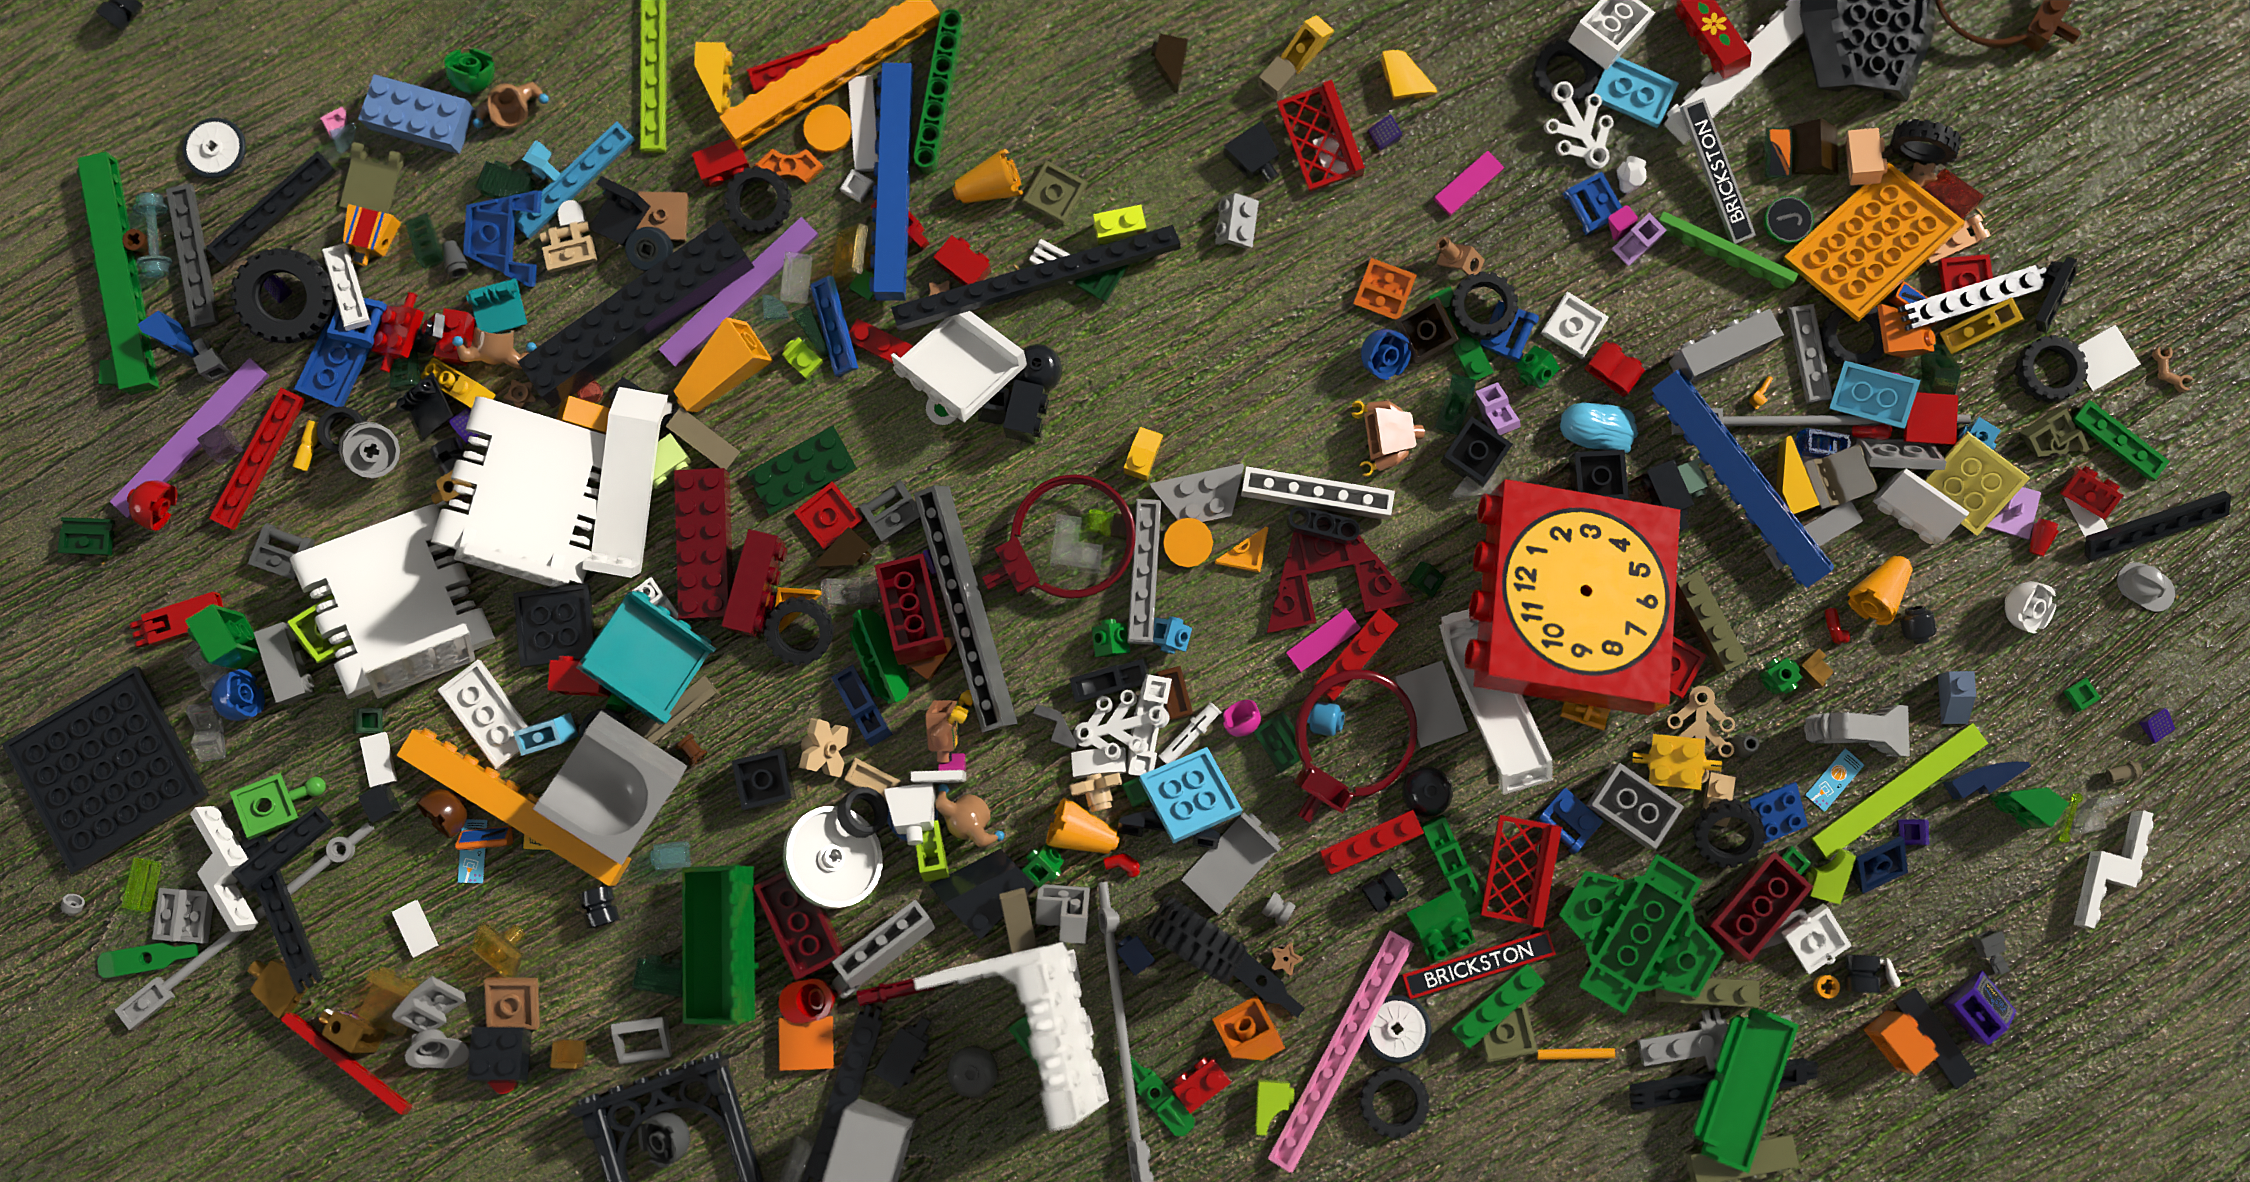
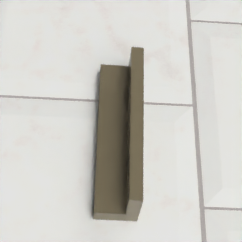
[635,675,722,747]

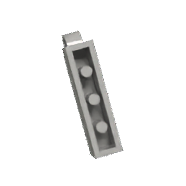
[832,899,935,998]

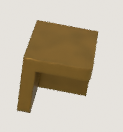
[1798,649,1833,690]
[550,1039,586,1069]

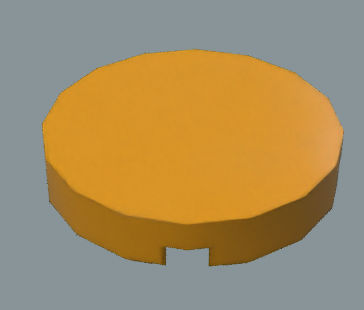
[803,105,852,153]
[1163,517,1213,567]

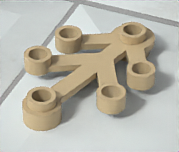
[1667,686,1735,784]

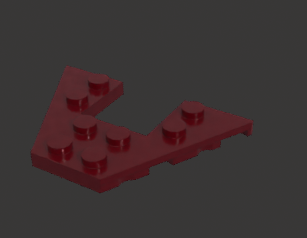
[1267,516,1414,634]

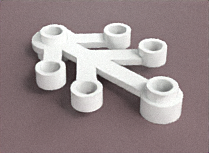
[1544,82,1613,169]
[1073,690,1170,760]

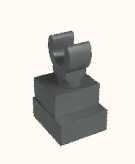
[193,337,231,383]
[1970,929,2010,975]

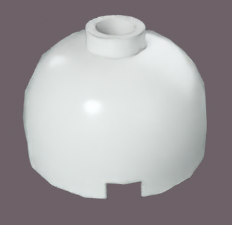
[2005,581,2056,633]

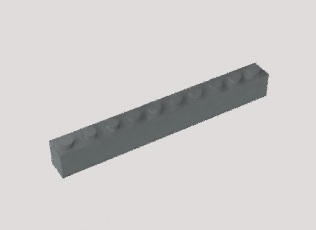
[914,485,1018,733]

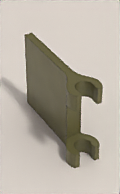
[340,142,406,214]

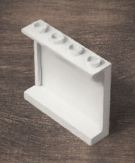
[891,311,1027,422]

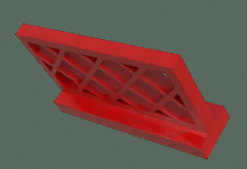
[1277,79,1365,192]
[1480,814,1562,928]

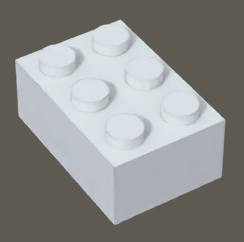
[1568,0,1655,70]

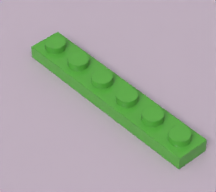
[1657,211,1799,289]

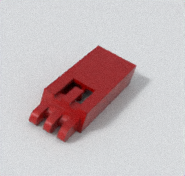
[129,591,224,648]

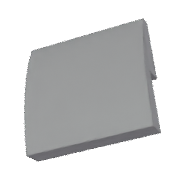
[152,888,214,943]
[392,976,466,1032]

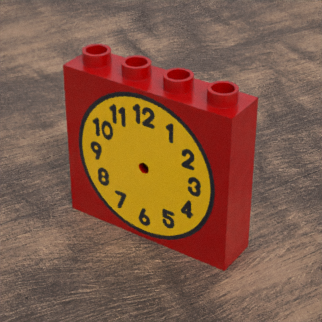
[1464,479,1680,716]

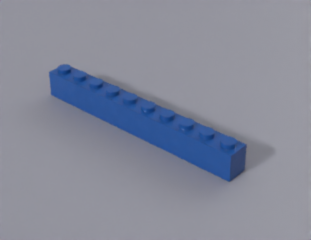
[870,63,913,301]
[1651,368,1834,588]

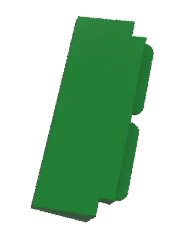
[1693,1007,1799,1174]

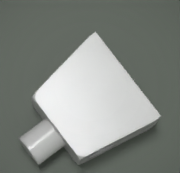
[884,782,936,845]

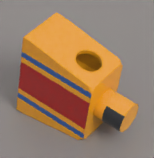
[343,204,401,266]

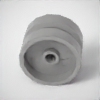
[338,421,400,478]

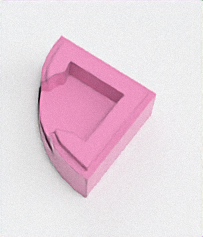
[320,106,347,141]

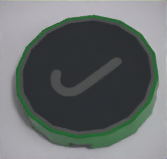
[1763,196,1814,245]

